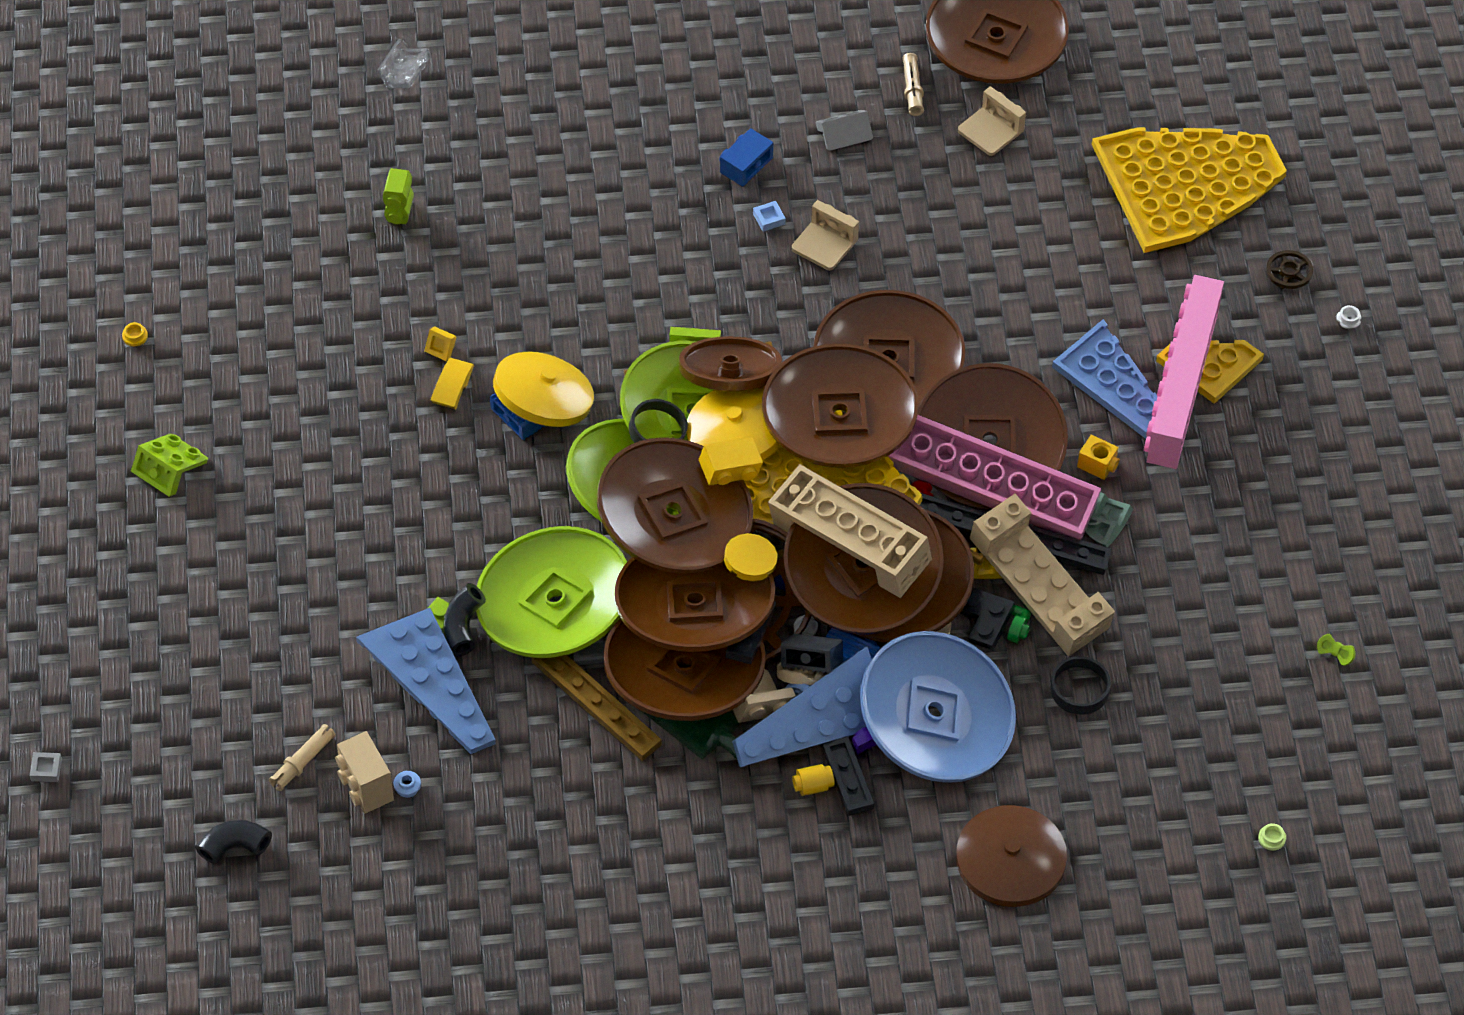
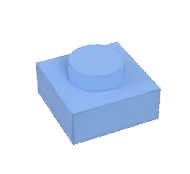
[753,201,786,232]

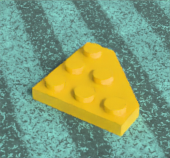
[1156,340,1264,404]

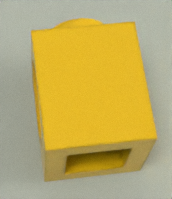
[1077,435,1120,480]

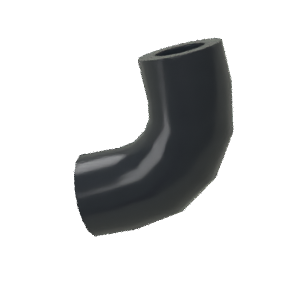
[443,583,486,657]
[195,820,272,864]

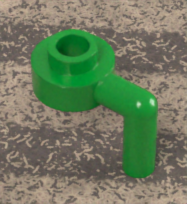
[1007,605,1031,644]

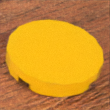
[724,533,778,581]

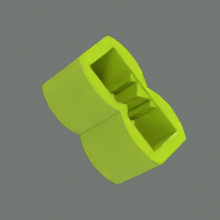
[383,168,414,224]

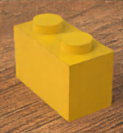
[699,437,763,485]

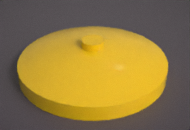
[493,352,594,427]
[686,386,780,461]

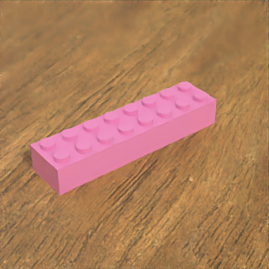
[1144,275,1224,469]
[888,415,1101,540]

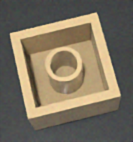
[335,731,394,814]

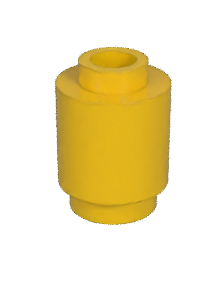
[792,764,834,796]

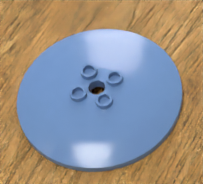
[860,631,1016,783]

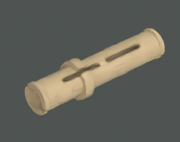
[902,53,924,116]
[269,724,336,791]

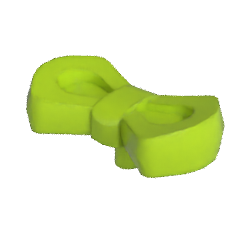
[1317,634,1355,666]

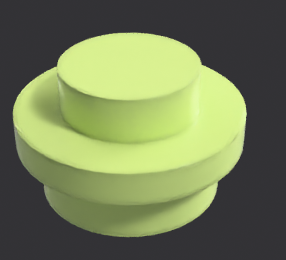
[1258,824,1286,851]

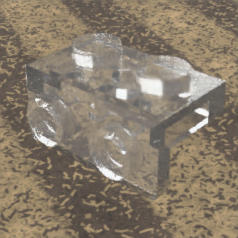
[377,39,432,88]

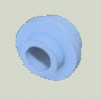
[393,771,421,798]

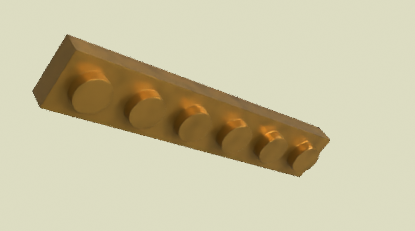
[532,655,662,761]

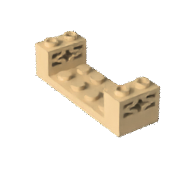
[768,465,932,598]
[970,494,1115,657]

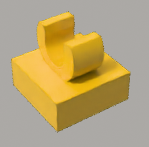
[424,326,456,361]

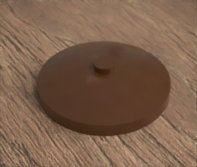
[679,336,782,391]
[956,805,1067,907]

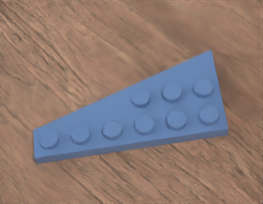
[1052,319,1158,439]
[356,608,495,754]
[732,646,872,767]

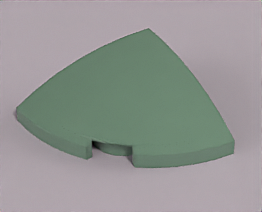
[1085,492,1133,548]

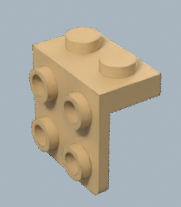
[958,86,1026,156]
[792,200,859,271]
[733,669,796,723]

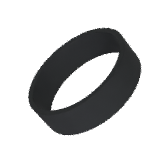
[629,399,688,443]
[1051,656,1111,715]

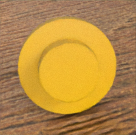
[122,322,148,347]

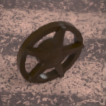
[1266,250,1313,289]

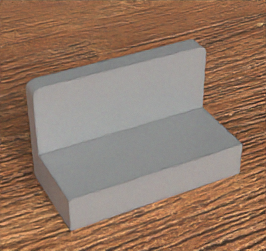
[816,110,873,150]

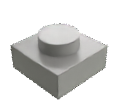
[30,752,62,782]

